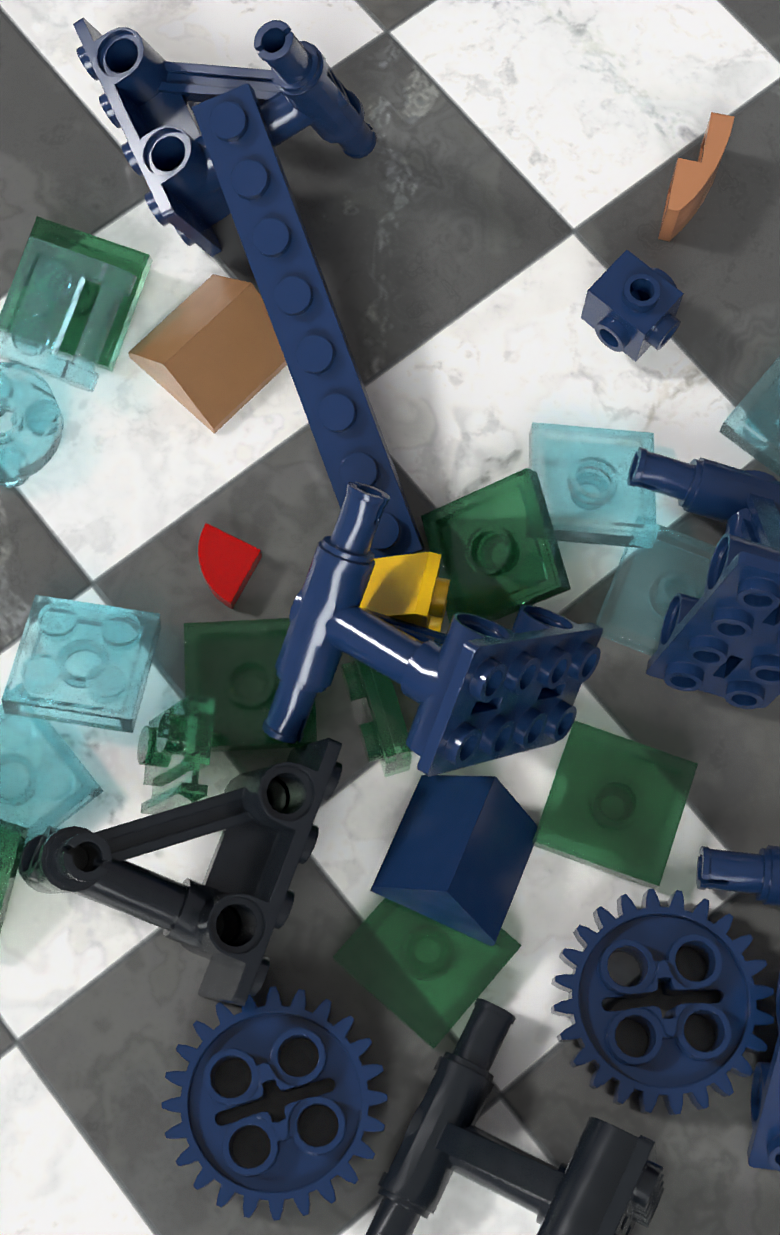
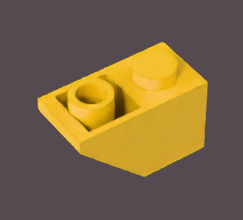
[360,552,450,632]

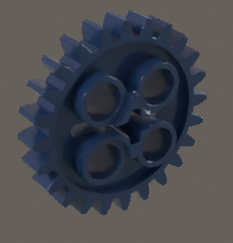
[551,889,774,1115]
[162,986,388,1221]

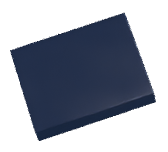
[370,775,540,947]

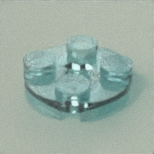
[0,362,64,488]

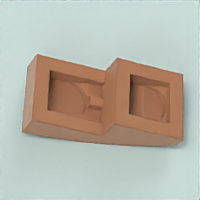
[658,112,735,242]

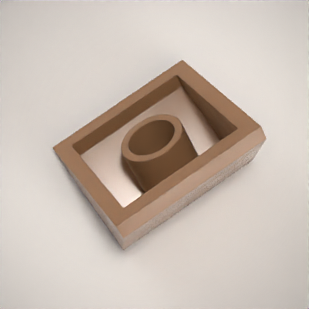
[128,274,287,434]

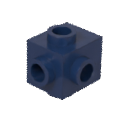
[581,250,684,362]

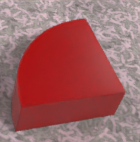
[198,523,262,609]

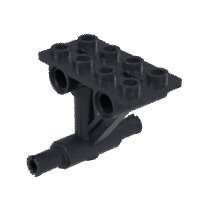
[17,738,342,1006]
[365,998,665,1235]

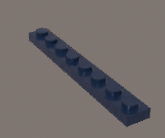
[191,83,426,558]

